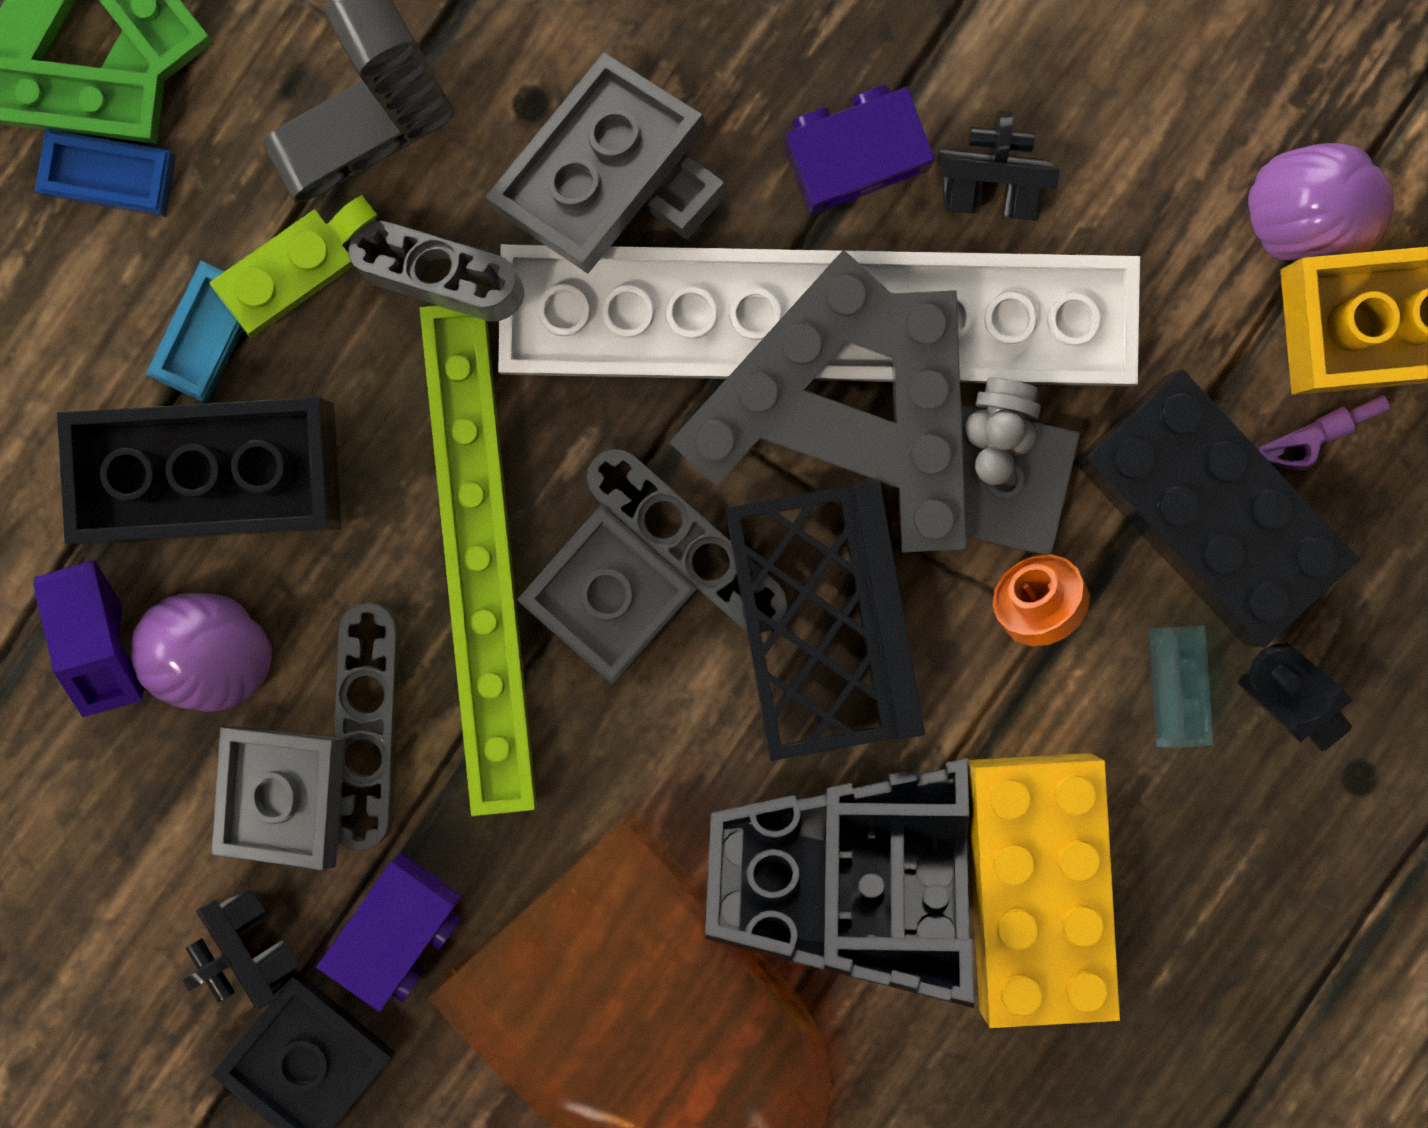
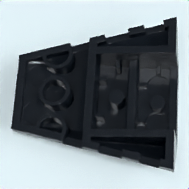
[705,758,974,1008]

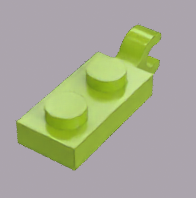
[209,195,378,339]

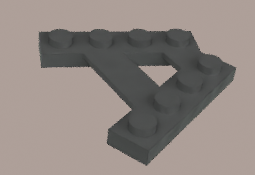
[669,249,966,552]

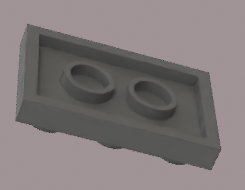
[485,53,707,274]

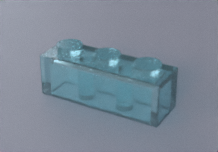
[1148,625,1213,748]

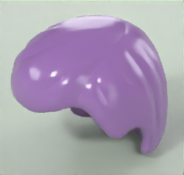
[1248,143,1394,261]
[131,593,272,712]

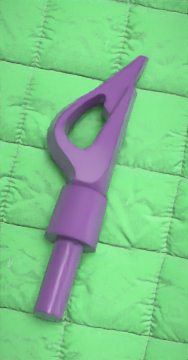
[1259,395,1390,471]

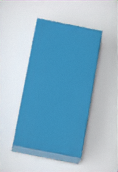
[146,261,244,404]

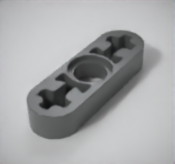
[349,221,524,322]

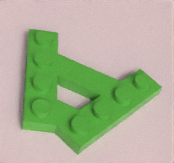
[0,0,214,144]

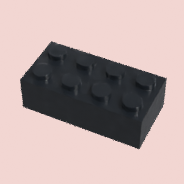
[1073,369,1360,648]
[57,397,341,544]

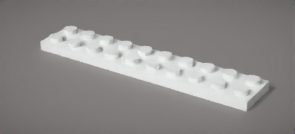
[498,244,1140,386]

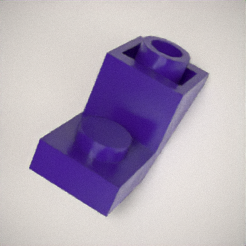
[33,560,144,718]

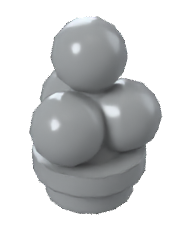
[965,377,1041,485]

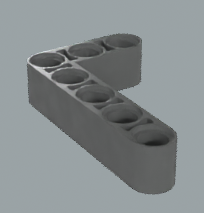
[262,0,455,202]

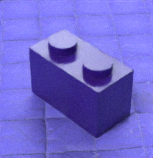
[784,85,935,216]
[316,852,462,1012]

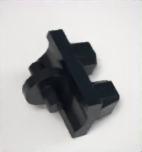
[937,110,1060,221]
[1237,642,1352,751]
[182,890,300,1009]

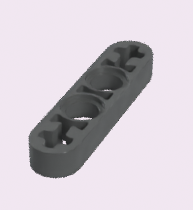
[587,449,787,633]
[334,602,401,851]

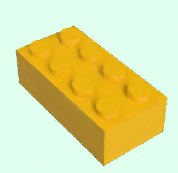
[1280,247,1428,395]
[968,753,1120,1028]

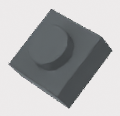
[643,154,728,240]

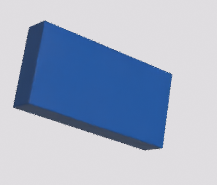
[34,129,176,217]

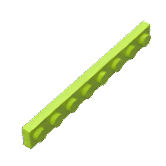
[419,306,537,816]

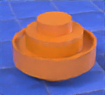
[992,554,1090,646]

